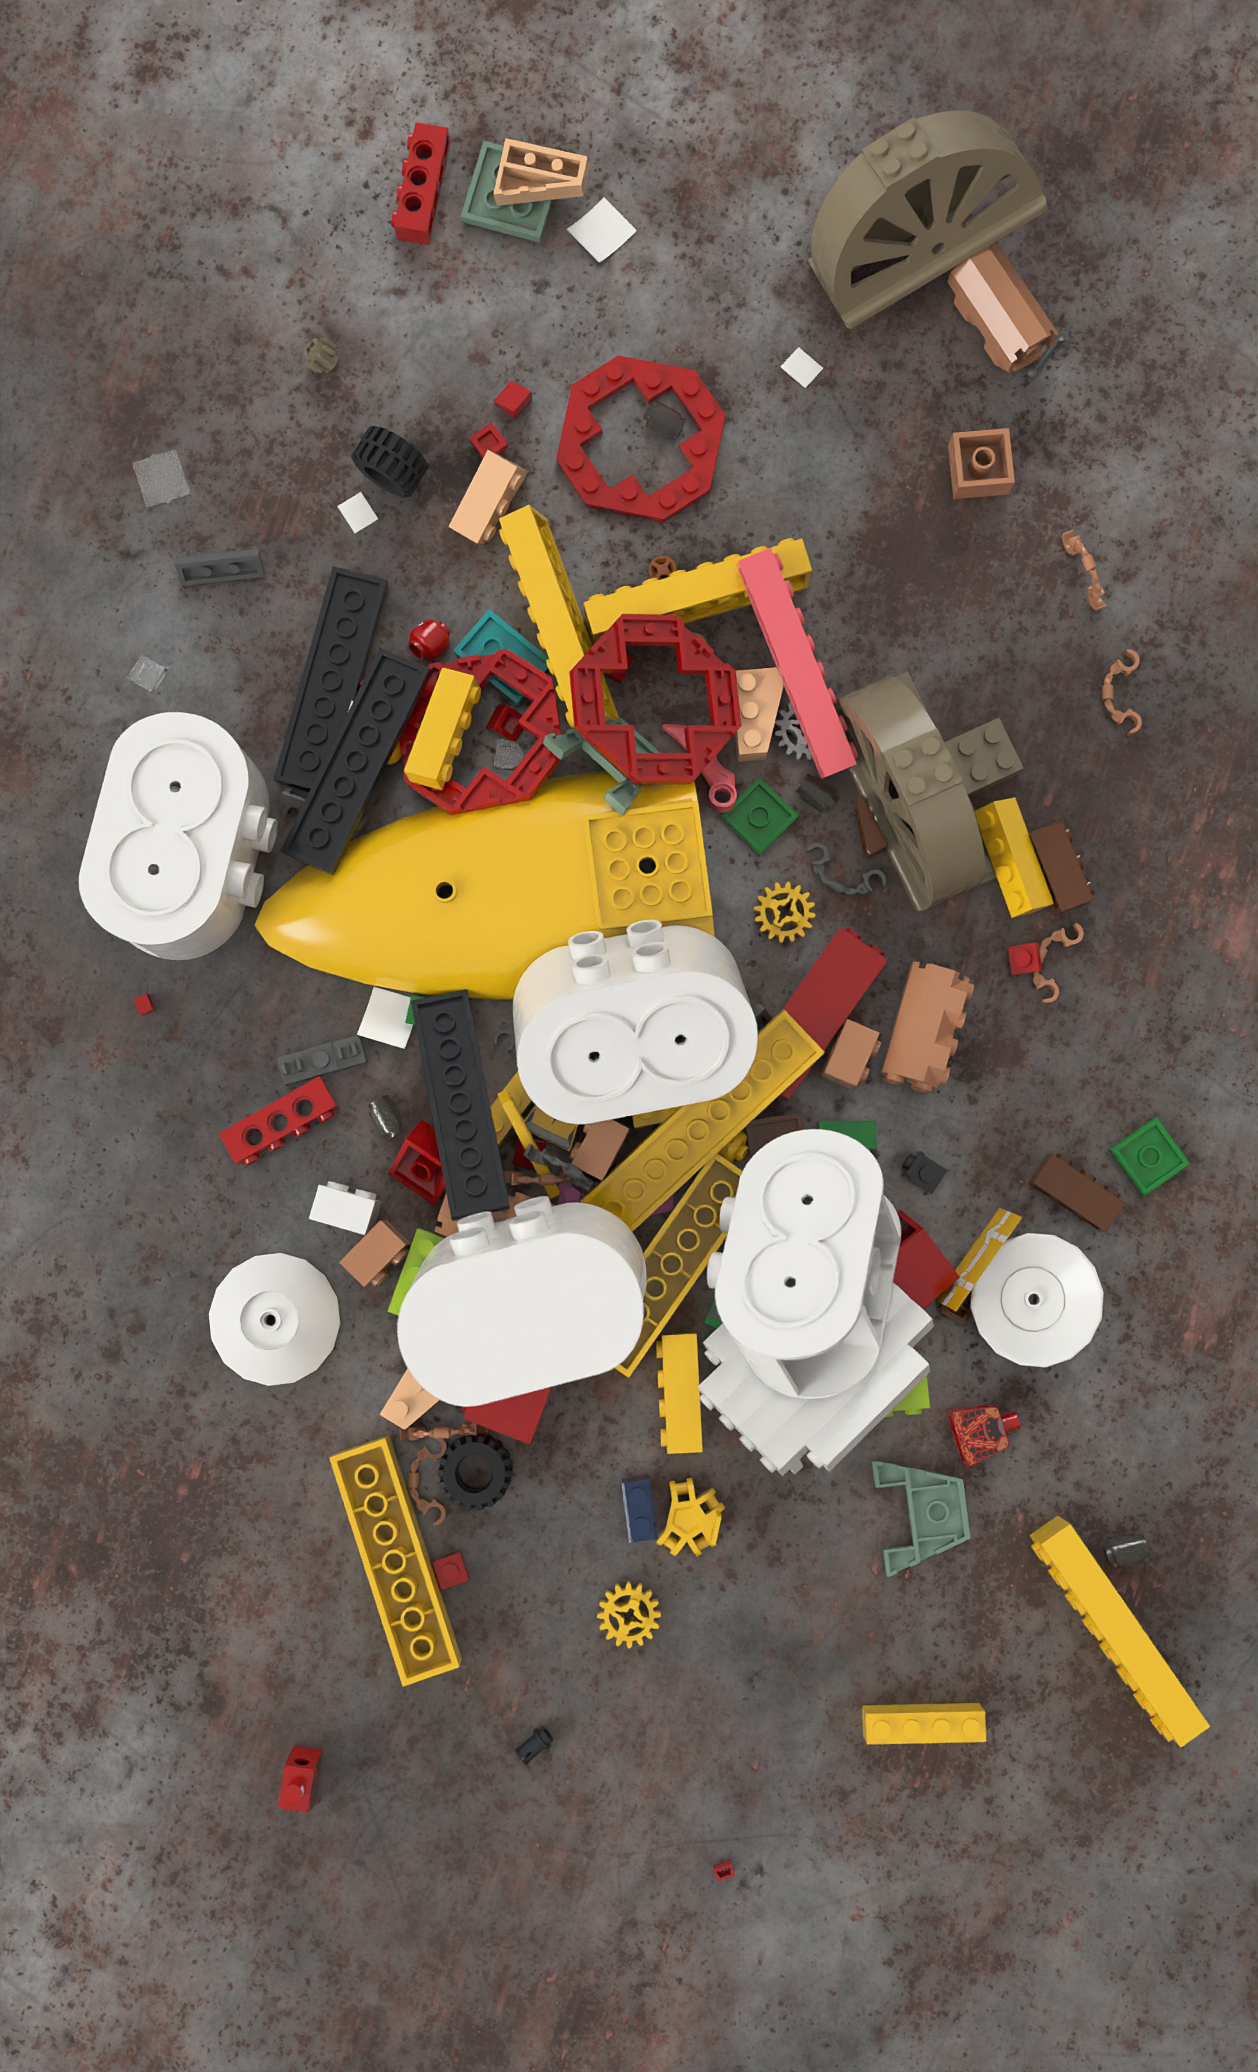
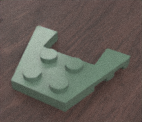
[543,718,660,816]
[871,1460,971,1577]

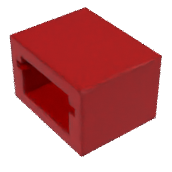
[133,993,155,1016]
[713,1859,735,1881]

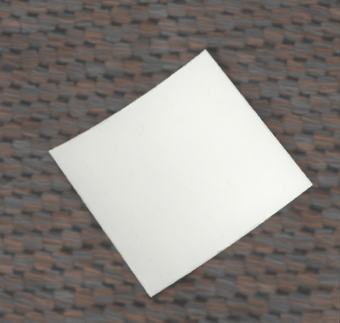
[567,198,637,263]
[357,987,413,1049]

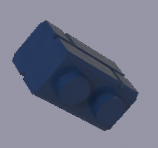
[621,1475,658,1543]

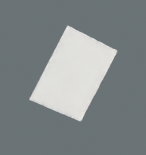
[781,347,823,388]
[337,492,378,533]

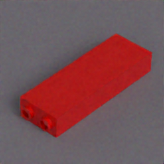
[779,927,888,1101]

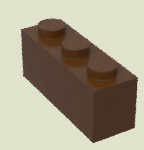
[1029,821,1094,916]
[1028,1153,1125,1232]

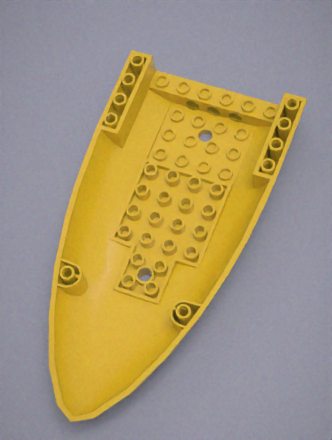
[254,770,715,1000]

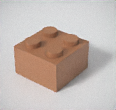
[948,428,1015,499]
[819,1019,881,1090]
[569,1119,630,1181]
[339,1220,411,1287]

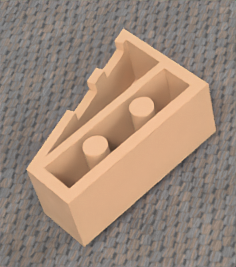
[493,138,589,206]
[449,450,529,545]
[735,667,784,762]
[380,1369,440,1430]

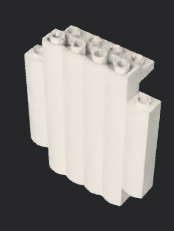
[698,1283,934,1476]

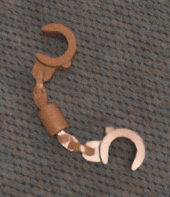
[1062,530,1107,611]
[1102,649,1142,736]
[1033,923,1084,1004]
[503,1170,583,1186]
[399,1422,488,1440]
[408,1439,448,1526]

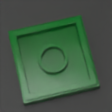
[719,777,800,857]
[1108,1117,1190,1197]

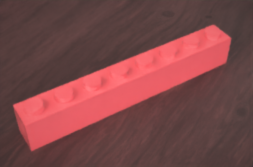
[736,548,858,779]

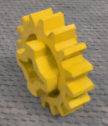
[753,881,816,944]
[597,1581,661,1648]

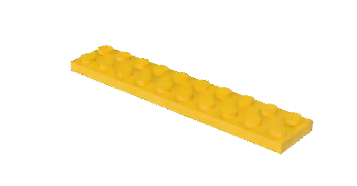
[577,1009,825,1232]

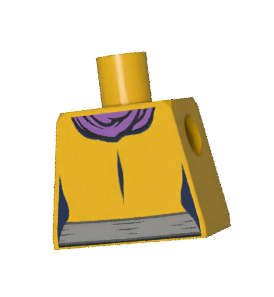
[524,1105,579,1152]

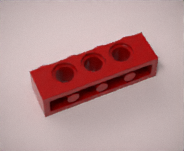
[391,122,450,245]
[219,1076,340,1166]

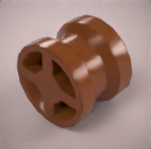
[649,556,676,580]

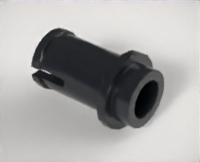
[515,1726,553,1765]

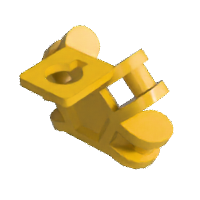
[656,1478,725,1557]

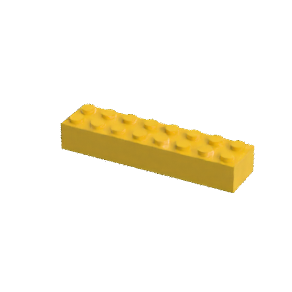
[499,505,620,728]
[583,538,812,645]
[614,1153,743,1378]
[329,1435,462,1686]
[1030,1516,1210,1747]

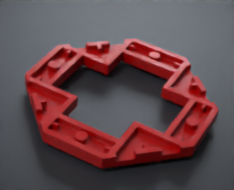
[556,355,725,523]
[569,614,742,785]
[399,649,562,815]

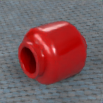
[408,619,450,661]

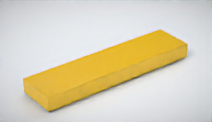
[498,1089,560,1199]

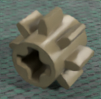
[304,337,339,373]

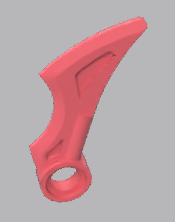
[662,724,737,813]

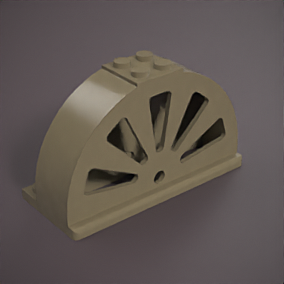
[808,111,1048,329]
[834,671,1024,912]

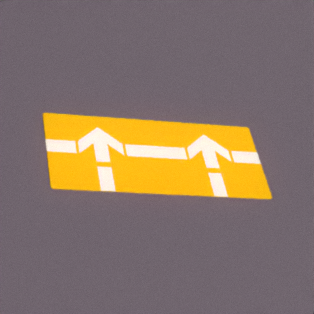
[935,1208,1022,1311]

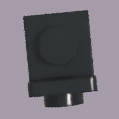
[902,1151,947,1194]

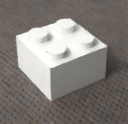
[309,1181,382,1235]

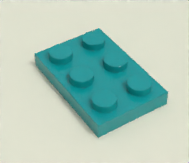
[453,609,549,707]

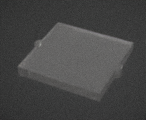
[132,449,191,509]

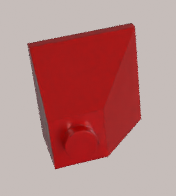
[388,1119,445,1206]

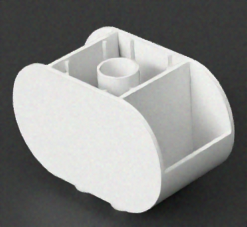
[79,712,278,960]
[513,920,758,1124]
[707,1129,901,1399]
[397,1196,646,1406]

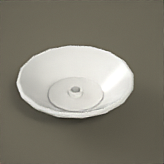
[970,1233,1104,1367]
[209,1253,340,1386]

